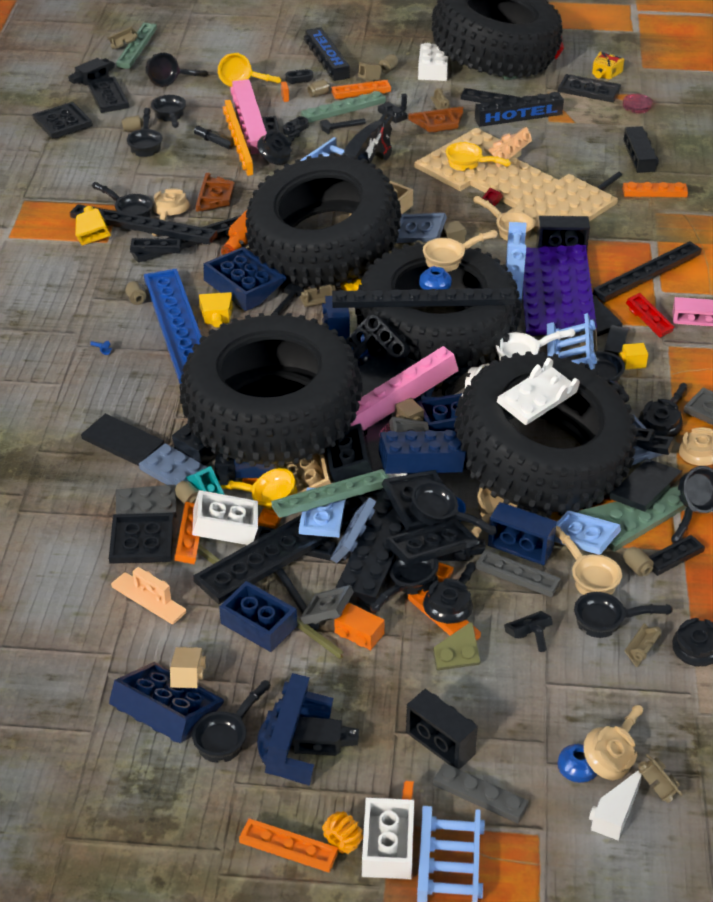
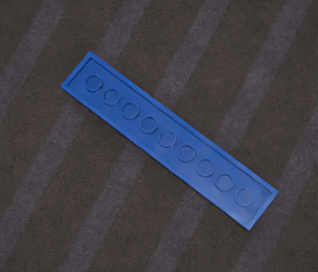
[144,268,202,384]

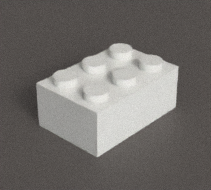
[418,43,448,81]
[192,490,258,545]
[362,798,414,879]

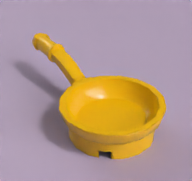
[218,53,281,87]
[445,142,511,171]
[218,468,297,510]

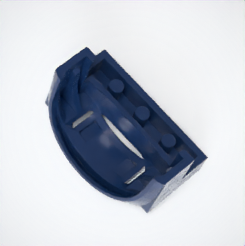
[257,673,334,786]

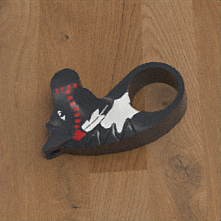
[343,113,393,164]

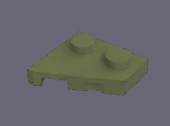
[433,623,480,670]

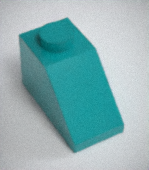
[187,466,225,495]

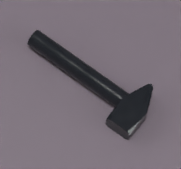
[320,118,366,134]
[271,284,304,315]

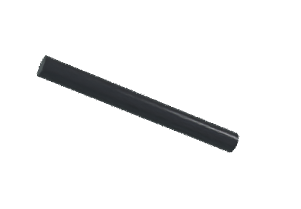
[597,172,622,190]
[276,568,319,630]

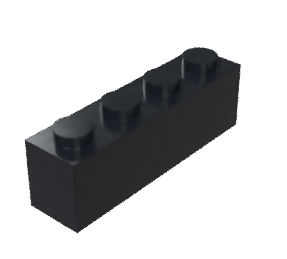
[623,126,658,173]

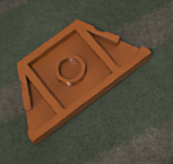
[408,107,463,132]
[196,173,235,212]

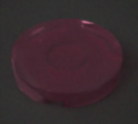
[623,94,652,113]

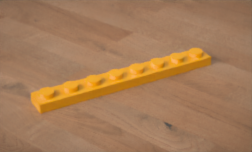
[223,100,253,176]

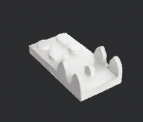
[497,358,580,425]

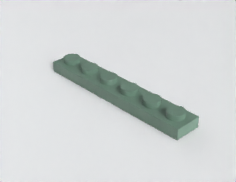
[116,23,157,69]
[301,91,386,123]
[271,469,389,518]

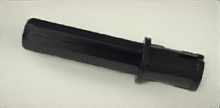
[194,125,234,150]

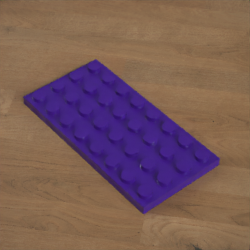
[522,245,597,336]

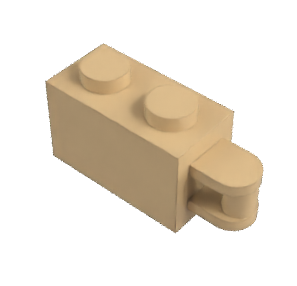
[170,647,206,688]

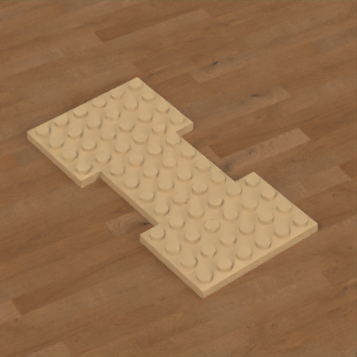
[415,128,618,232]

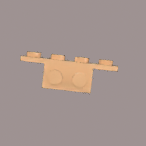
[488,127,532,167]
[111,567,186,624]

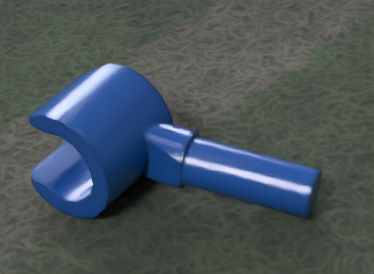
[90,341,112,355]

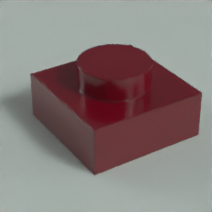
[482,188,503,206]

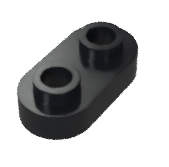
[285,69,313,84]
[283,116,308,135]

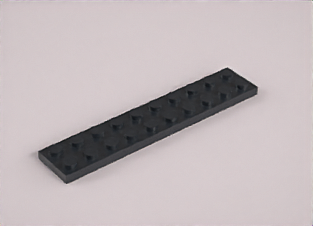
[193,495,375,604]

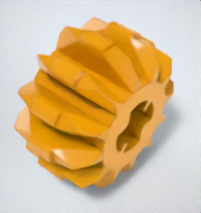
[322,811,363,854]

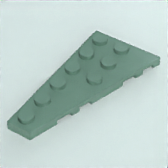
[577,486,687,552]

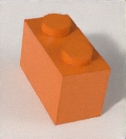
[334,603,385,650]

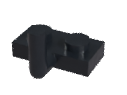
[378,93,407,123]
[504,611,553,652]

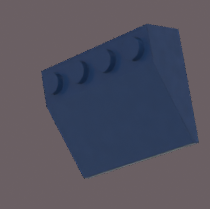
[203,247,286,311]
[109,662,224,743]

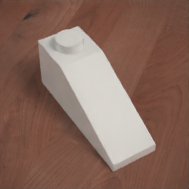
[589,770,642,841]

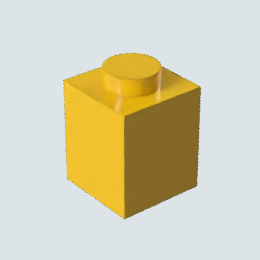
[619,343,648,370]

